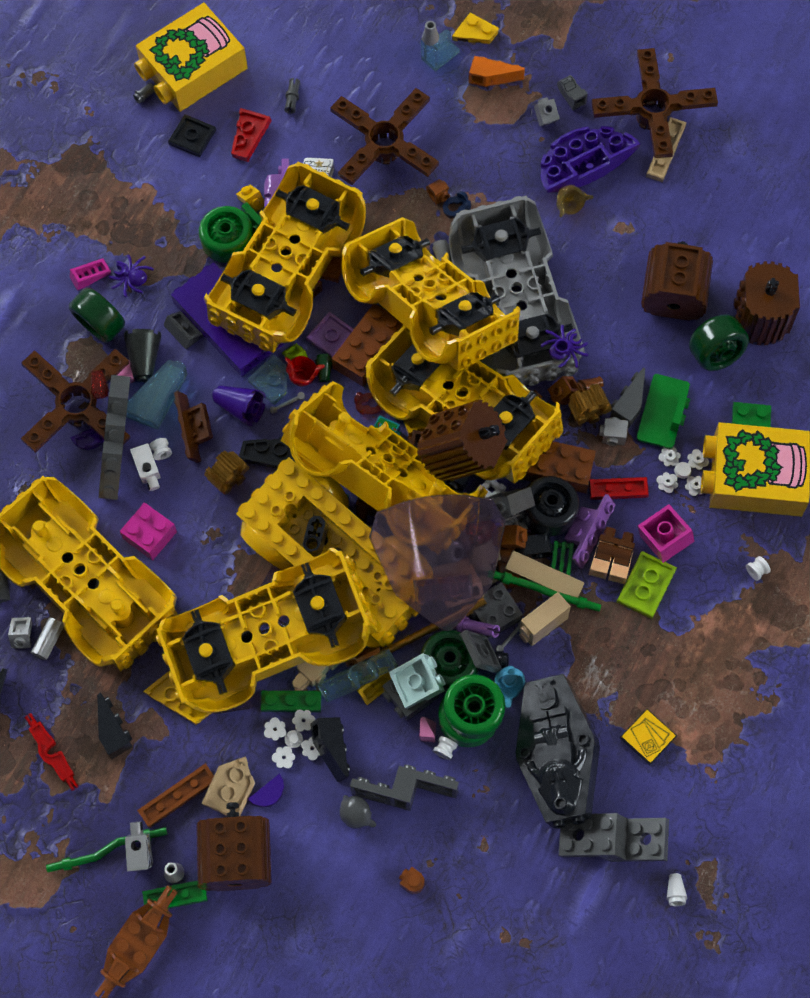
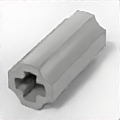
[31,617,64,660]

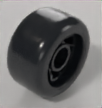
[520,476,580,537]

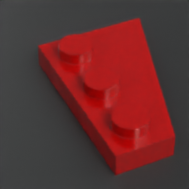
[231,108,272,162]

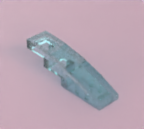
[317,649,399,702]

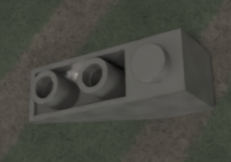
[610,368,645,429]

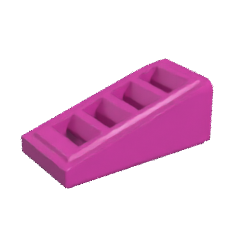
[70,258,111,290]

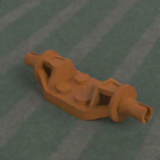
[94,885,178,998]

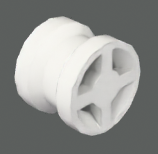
[150,438,172,460]
[746,556,771,581]
[433,736,458,760]

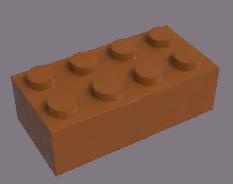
[332,304,403,387]
[522,441,596,494]

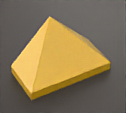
[356,665,392,705]

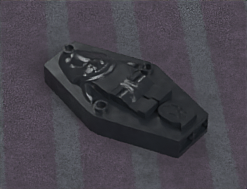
[515,674,600,829]

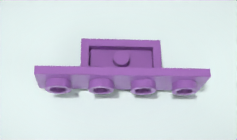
[564,494,616,569]

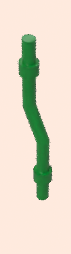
[487,569,601,612]
[46,827,168,873]

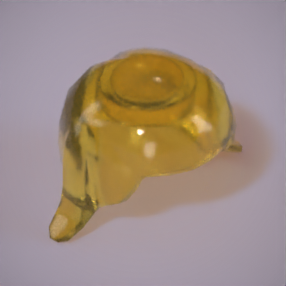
[556,185,594,218]

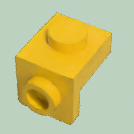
[236,184,264,212]

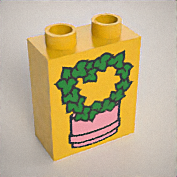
[134,2,248,112]
[701,422,810,517]

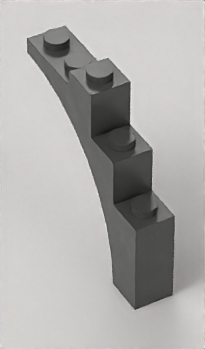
[98,375,130,500]

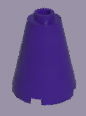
[212,385,266,426]

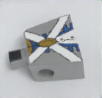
[125,821,153,872]

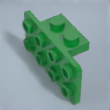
[637,374,690,449]

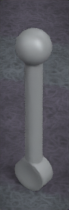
[270,392,305,414]
[496,621,521,652]

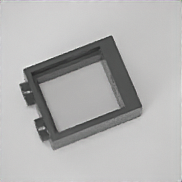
[474,487,535,521]

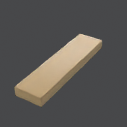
[646,117,687,182]
[505,550,584,598]

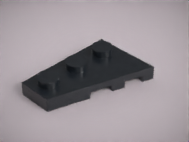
[239,437,296,468]

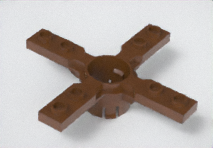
[592,48,718,159]
[330,88,439,185]
[21,349,130,453]

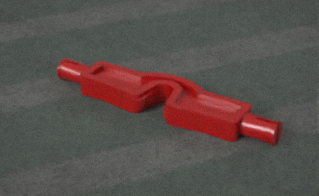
[25,713,79,791]

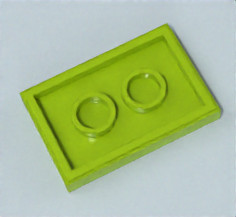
[617,551,677,619]

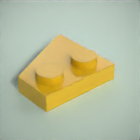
[452,13,499,44]

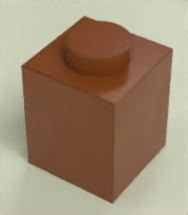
[495,525,528,549]

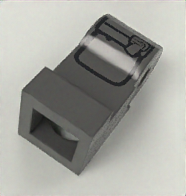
[557,75,588,111]

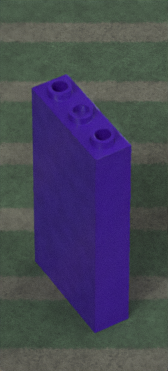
[171,262,285,377]

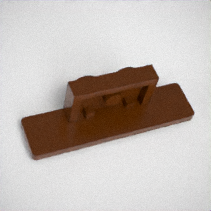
[174,391,213,463]

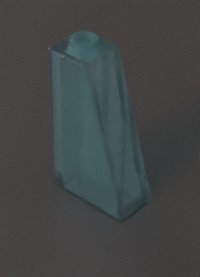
[126,360,188,430]

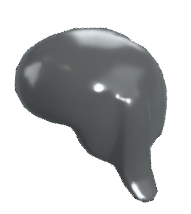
[339,795,376,829]

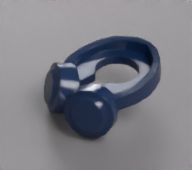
[443,191,471,218]

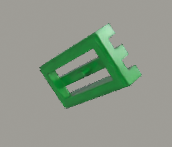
[551,541,574,576]

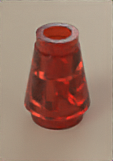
[91,370,109,399]

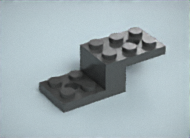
[350,765,459,811]
[559,813,669,862]

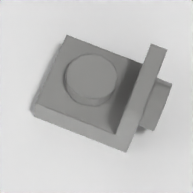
[8,617,33,648]

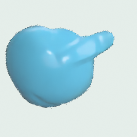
[495,666,525,708]

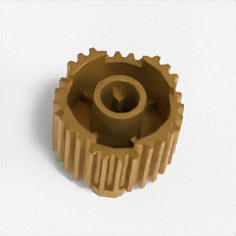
[568,384,612,425]
[204,450,249,495]

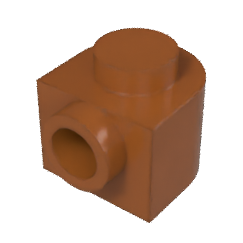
[426,179,450,205]
[399,867,425,894]

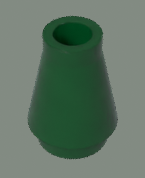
[315,354,332,383]

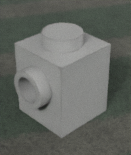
[534,97,560,126]
[599,417,628,446]

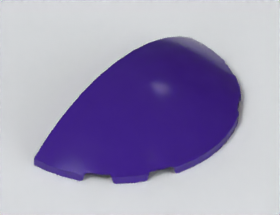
[540,126,641,193]

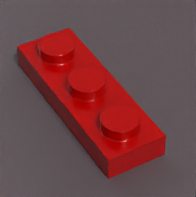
[589,477,649,500]

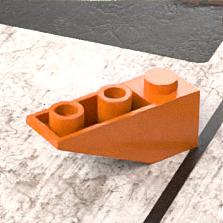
[469,56,525,87]

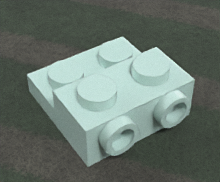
[389,653,445,709]

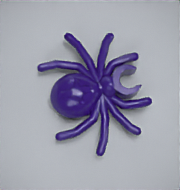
[109,254,154,297]
[541,325,589,368]

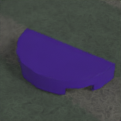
[70,428,104,450]
[248,773,284,807]

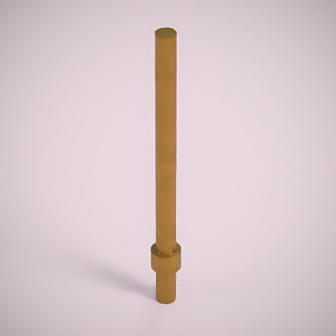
[379,597,487,658]

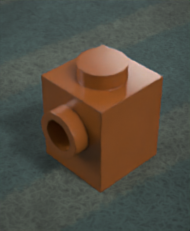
[547,376,582,405]

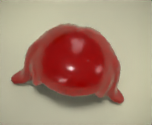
[285,356,325,387]

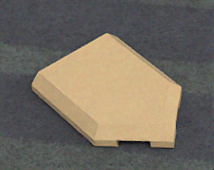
[201,756,255,816]

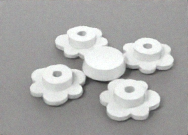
[656,447,709,496]
[264,710,321,769]

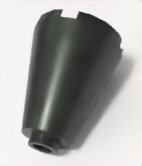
[124,329,161,382]

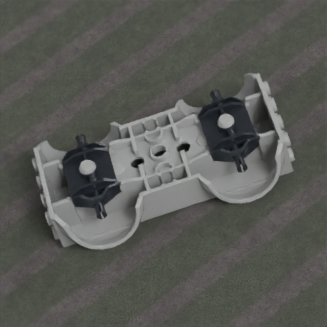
[449,196,585,386]

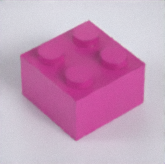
[120,502,177,561]
[638,504,695,563]

